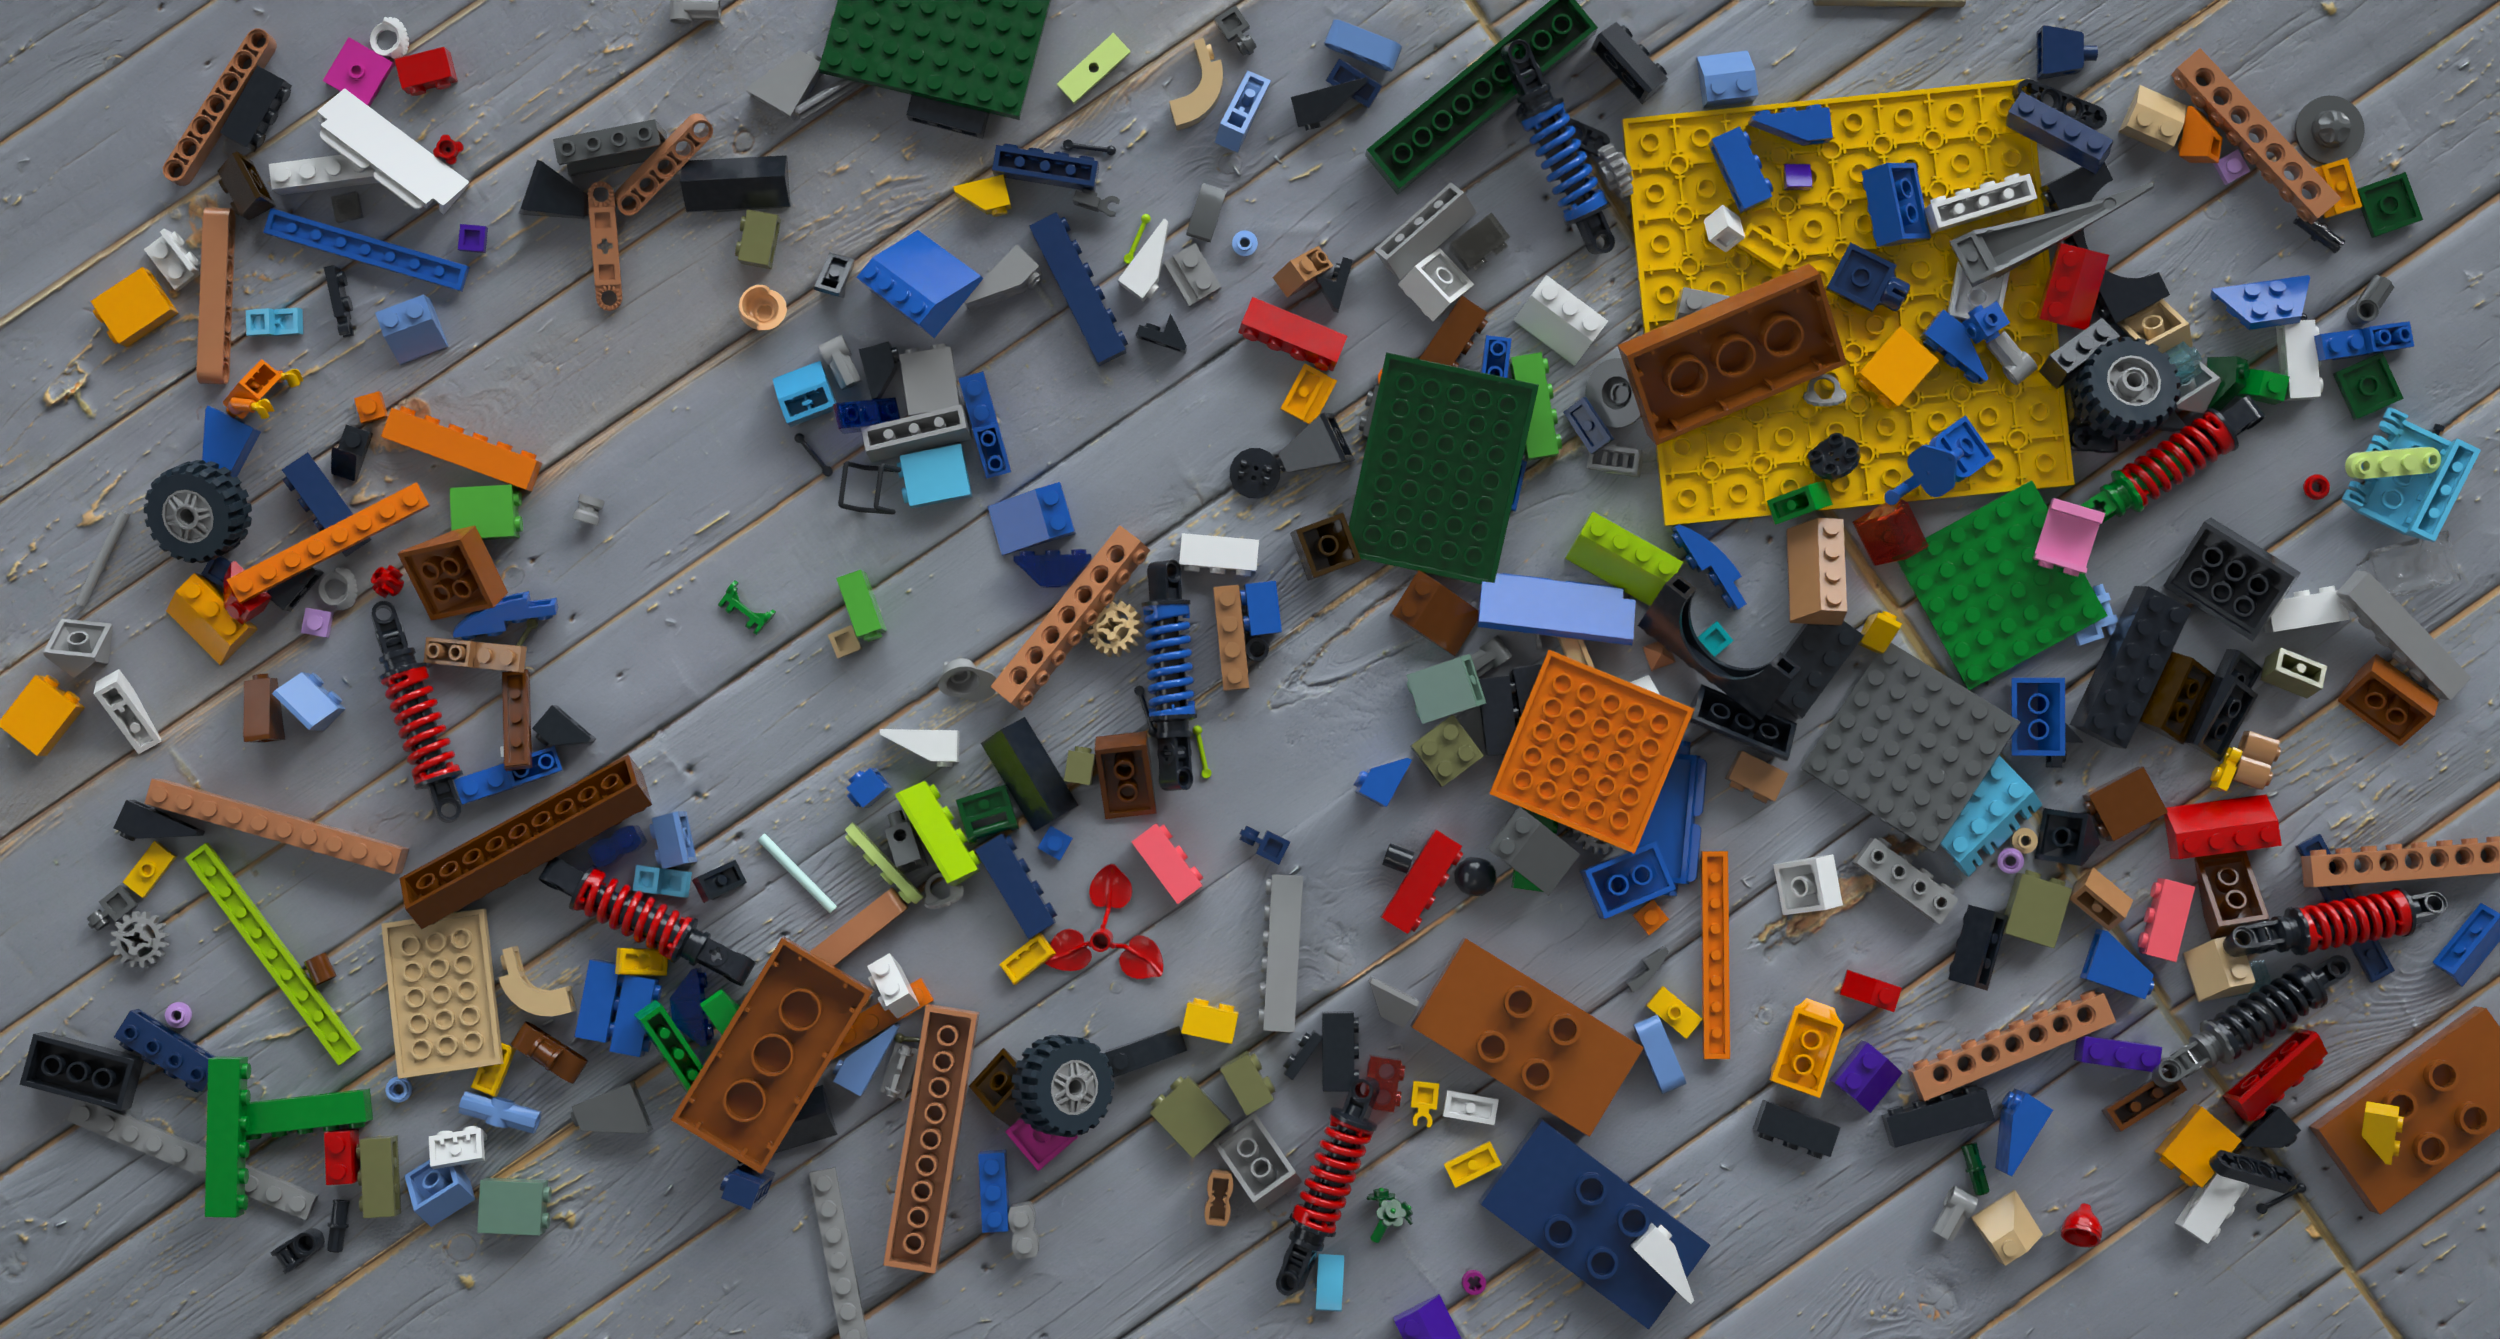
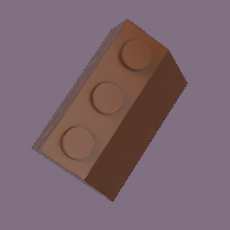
[2338,654,2439,746]

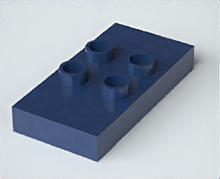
[1479,1117,1711,1330]

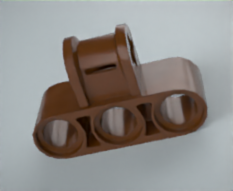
[511,1021,588,1084]

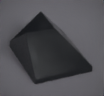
[2035,808,2100,866]

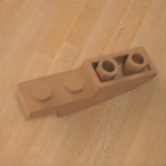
[423,637,527,673]

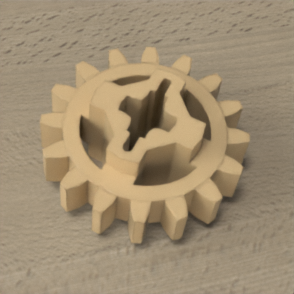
[1087,601,1144,657]

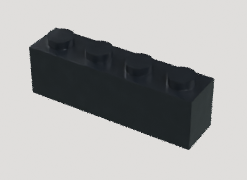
[1881,1085,1995,1148]

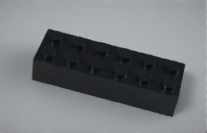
[2070,586,2192,749]

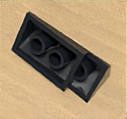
[680,155,791,212]
[2184,649,2263,762]
[981,717,1079,832]
[737,1085,838,1164]

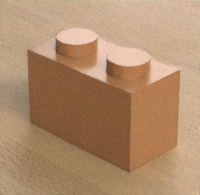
[1725,751,1789,804]
[2070,867,2133,931]

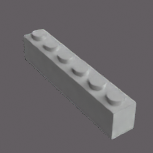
[2336,570,2471,700]
[1258,874,1303,1032]

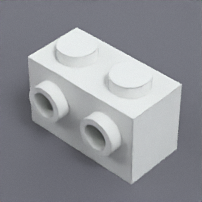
[867,953,920,1019]

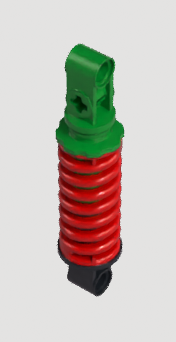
[2080,395,2266,526]

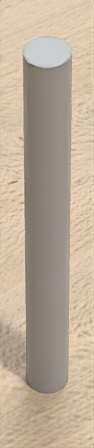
[75,510,130,607]

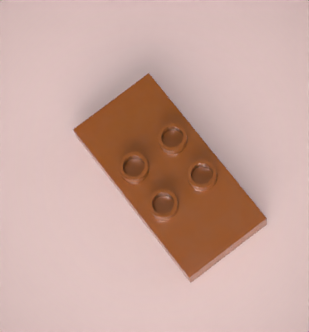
[1617,264,1847,446]
[671,937,874,1174]
[1410,937,1644,1137]
[2308,1006,2500,1215]

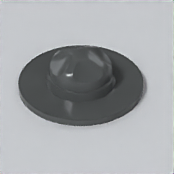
[2295,95,2365,164]
[1585,358,1641,428]

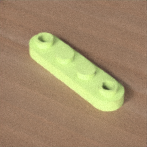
[2345,447,2441,479]
[845,822,923,904]

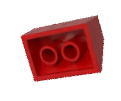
[2036,243,2109,330]

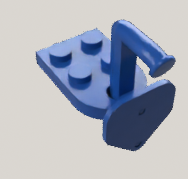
[1884,415,1995,505]

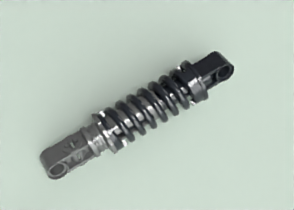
[2152,955,2351,1088]

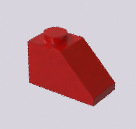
[224,561,271,625]
[1839,970,1902,1012]

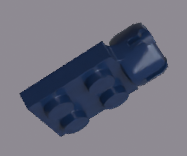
[1826,242,1910,312]

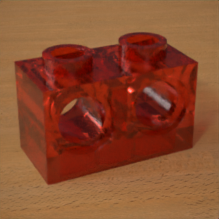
[1364,1054,1405,1112]

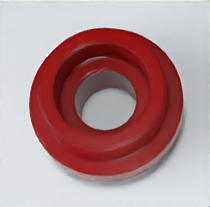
[2303,474,2330,500]

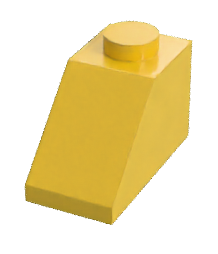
[953,175,1012,217]

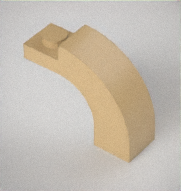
[1169,38,1223,131]
[498,946,577,1016]

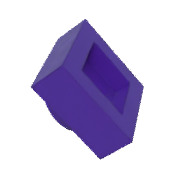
[458,224,488,253]

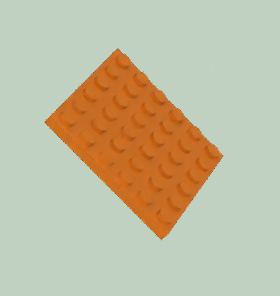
[1489,650,1694,854]

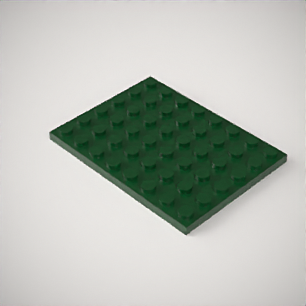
[819,0,1051,120]
[1349,352,1539,584]

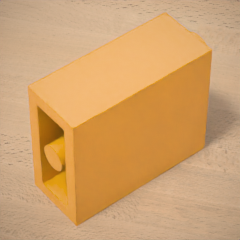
[90,267,179,347]
[1855,326,1939,410]
[0,675,85,756]
[2155,1104,2242,1188]

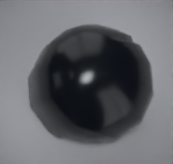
[1454,857,1497,896]

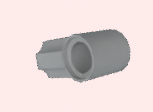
[670,0,721,24]
[1986,331,2038,385]
[819,335,862,390]
[1931,1186,1978,1242]

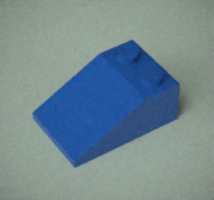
[987,482,1076,556]
[1580,841,1676,919]
[1995,1088,2053,1177]

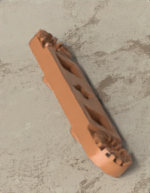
[588,181,623,311]

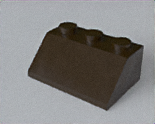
[2139,651,2215,745]

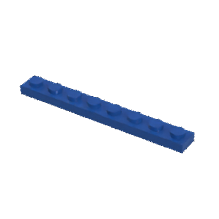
[263,208,470,292]

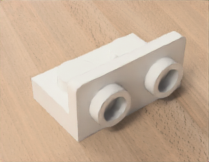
[144,229,201,291]
[429,1126,487,1169]

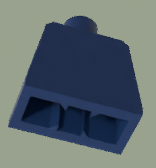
[2037,25,2098,79]

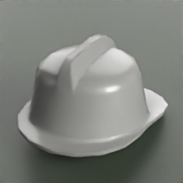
[938,658,997,701]

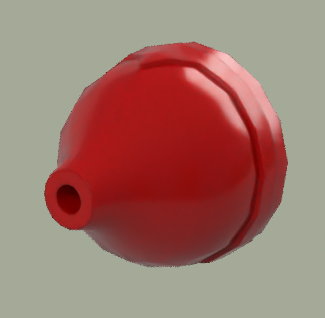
[2061,1203,2102,1248]

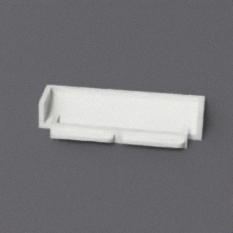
[317,88,470,215]

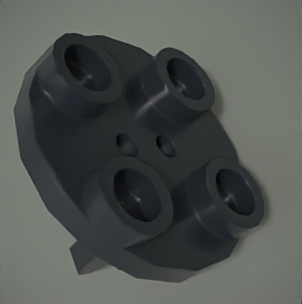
[1808,433,1861,483]
[1230,448,1280,499]

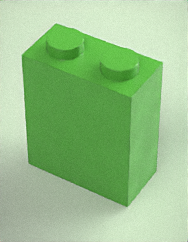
[450,484,523,540]
[836,569,887,642]

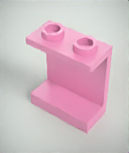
[2033,498,2105,577]

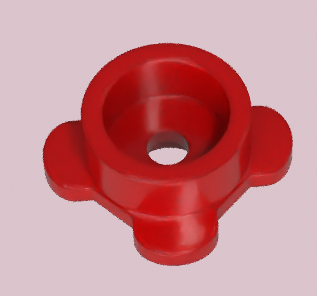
[433,135,464,165]

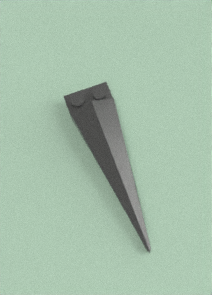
[1950,183,2154,288]

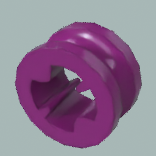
[1462,1270,1486,1295]

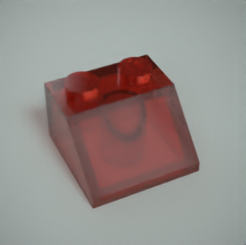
[1853,498,1929,566]

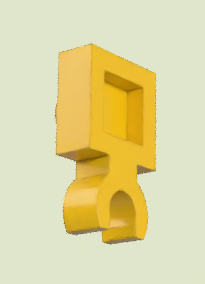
[2210,747,2243,791]
[1410,1080,1439,1127]

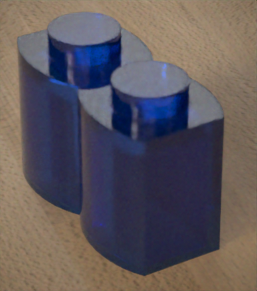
[588,825,647,867]

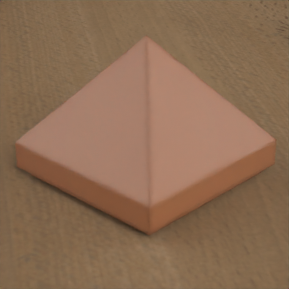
[1642,641,1676,671]

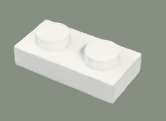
[1443,1090,1499,1125]

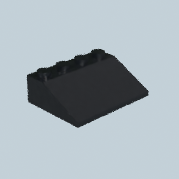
[2163,518,2301,642]

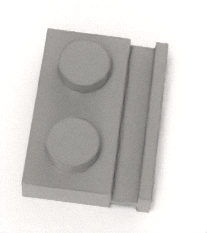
[1163,243,1221,307]

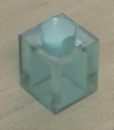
[2162,341,2202,385]

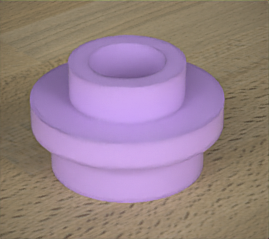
[1998,848,2024,874]
[165,1002,192,1028]

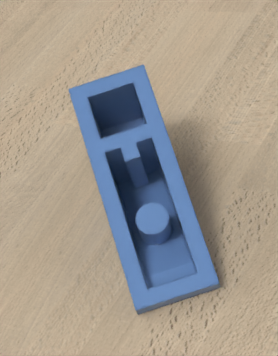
[1214,70,1271,153]
[833,1023,901,1096]

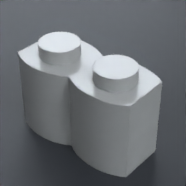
[1008,1201,1040,1259]

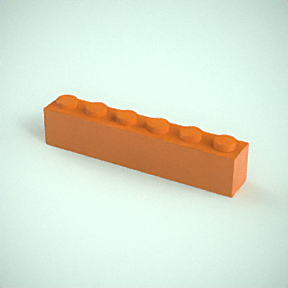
[381,406,542,492]

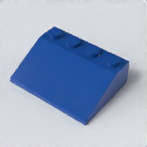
[856,230,984,338]

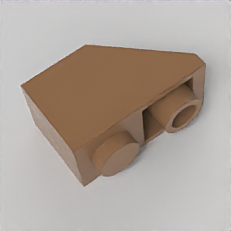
[1272,246,1333,298]

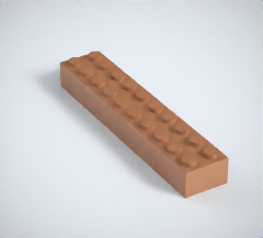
[883,1004,980,1274]

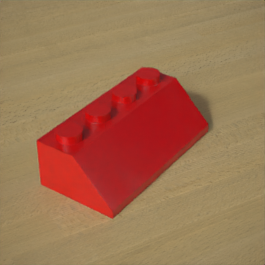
[2164,794,2282,859]
[2222,1028,2328,1122]

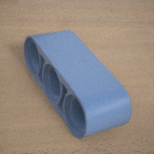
[1324,20,1402,72]
[1633,1015,1687,1094]

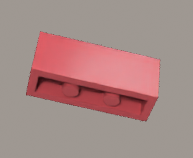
[1132,823,1203,904]
[2138,878,2195,962]

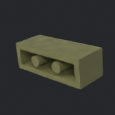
[356,1135,401,1218]

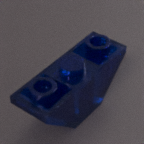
[833,397,901,434]
[1014,549,1092,588]
[669,967,714,1047]

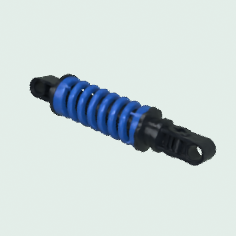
[1501,40,1615,255]
[1141,560,1197,791]

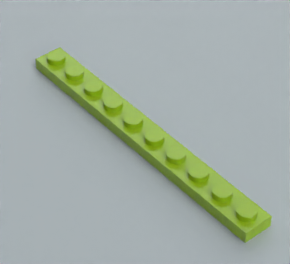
[185,843,362,1066]

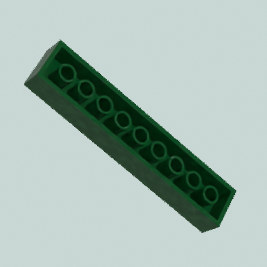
[1365,0,1598,195]

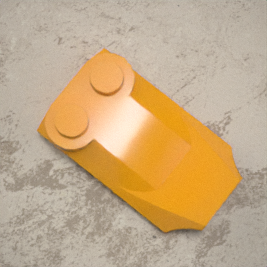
[1769,998,1844,1098]

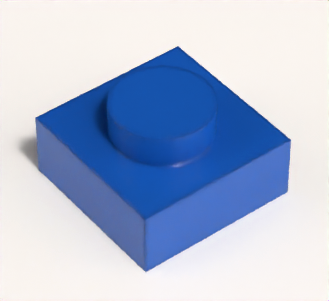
[1038,825,1073,861]

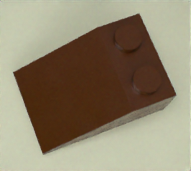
[1390,570,1478,657]
[1095,731,1157,819]
[2194,851,2269,940]

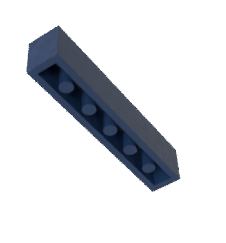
[1029,212,1128,366]

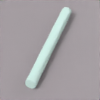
[757,834,837,914]

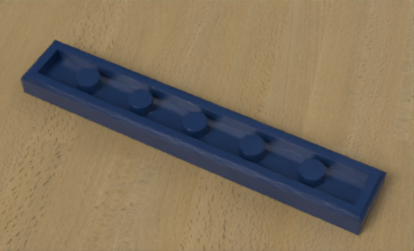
[2296,834,2395,983]

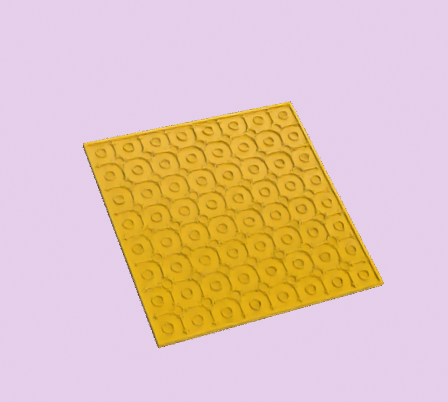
[1621,79,2075,526]

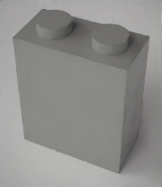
[899,344,961,417]

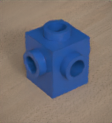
[1962,301,2010,344]

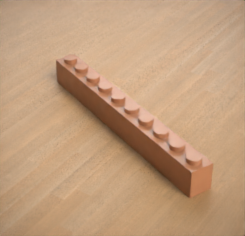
[144,779,409,874]

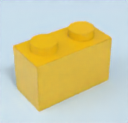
[1181,998,1238,1044]

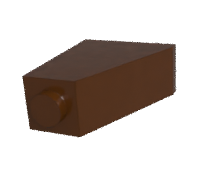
[243,673,285,743]

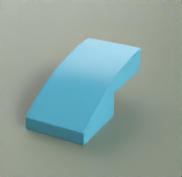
[246,308,303,336]
[632,865,692,898]
[1315,1254,1344,1312]

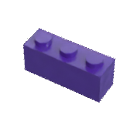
[2074,1035,2162,1072]

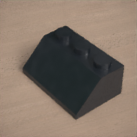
[1591,22,1668,104]

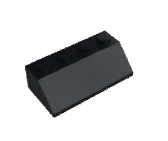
[1689,684,1797,761]

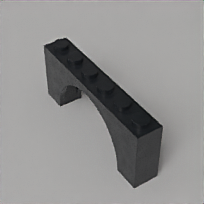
[2040,162,2170,324]
[1637,573,1801,720]

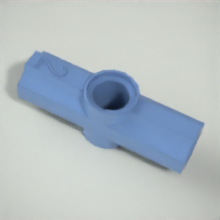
[459,1091,541,1134]

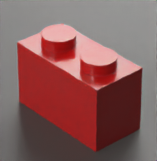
[394,47,458,96]
[324,1128,360,1185]

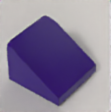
[1784,164,1812,190]

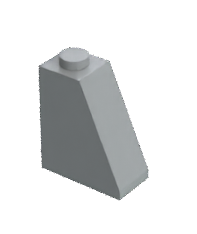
[746,50,821,121]

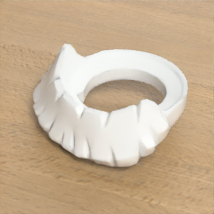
[370,17,409,59]

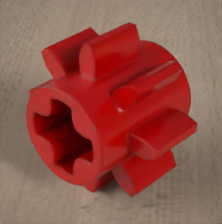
[371,565,404,599]

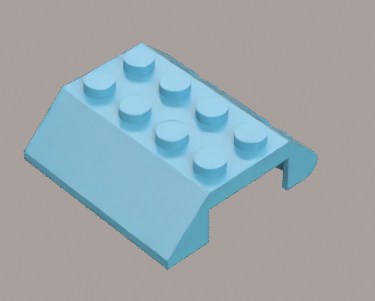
[2341,408,2481,542]
[1940,755,2042,877]

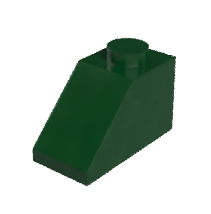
[2207,356,2250,412]

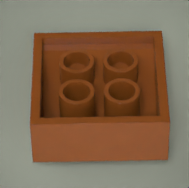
[398,525,508,621]

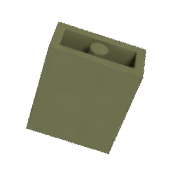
[2004,870,2072,948]
[1150,1075,1231,1158]

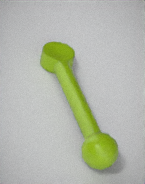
[1124,214,1151,264]
[1192,725,1212,778]

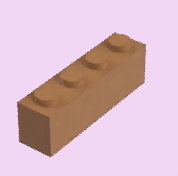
[1213,585,1249,691]

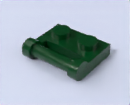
[956,784,1019,844]

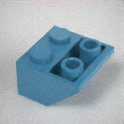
[772,361,839,427]

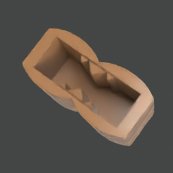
[2232,731,2281,790]
[1205,1169,1233,1226]

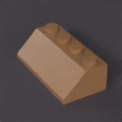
[1786,518,1847,625]

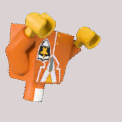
[223,359,304,419]

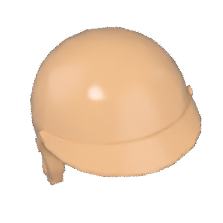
[738,285,787,331]

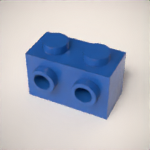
[1240,581,1282,637]
[846,768,892,808]

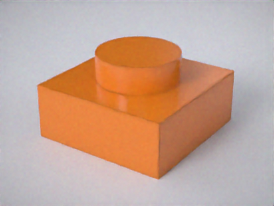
[354,391,388,424]
[1632,899,1669,935]

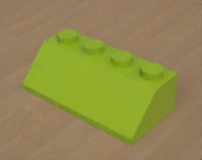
[1565,512,1683,606]
[895,781,981,887]

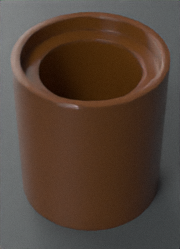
[304,952,337,986]

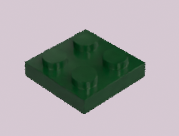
[2357,172,2423,238]
[2333,352,2404,420]

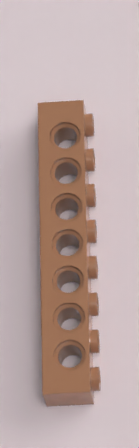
[2171,48,2341,224]
[990,525,1150,711]
[2301,836,2500,887]
[1907,990,2116,1101]

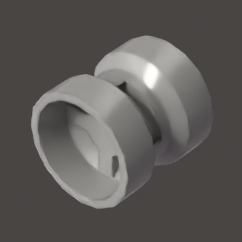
[573,494,605,526]

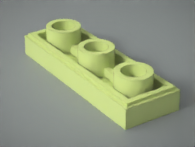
[1057,33,1131,104]

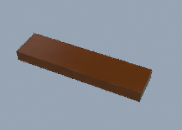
[502,669,532,771]

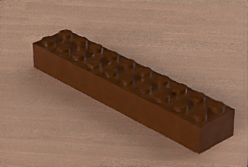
[399,754,652,929]

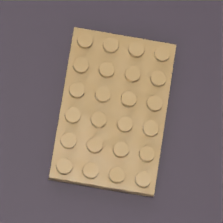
[381,909,504,1079]

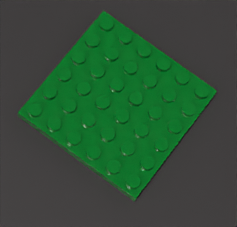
[1893,480,2108,690]

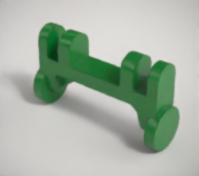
[718,580,776,635]

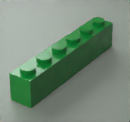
[205,1056,251,1218]
[246,1088,373,1140]

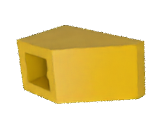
[1858,611,1902,654]
[2362,1101,2404,1165]

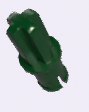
[1961,1142,1990,1196]

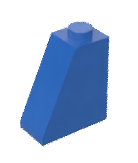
[202,406,261,478]
[2080,929,2154,999]

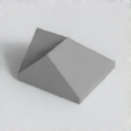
[2174,354,2221,413]
[43,618,113,678]
[1368,976,1419,1028]

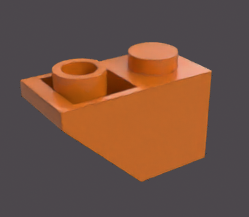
[2178,106,2223,163]

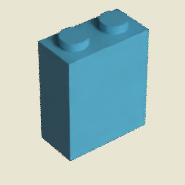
[897,444,972,508]

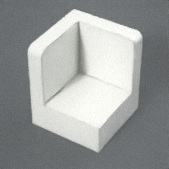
[1704,205,1745,252]

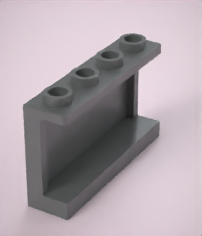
[553,119,667,176]

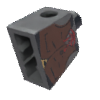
[885,810,928,874]

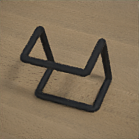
[838,461,901,515]

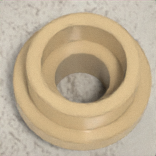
[2011,828,2038,854]

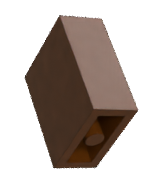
[2082,766,2168,841]

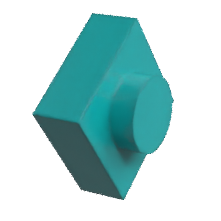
[1698,621,1734,657]

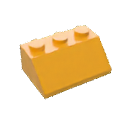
[166,573,258,666]

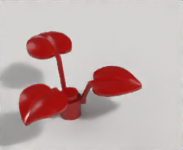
[1045,864,1164,979]

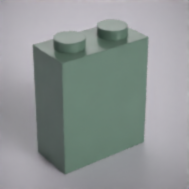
[1406,654,1486,724]
[477,1177,552,1236]

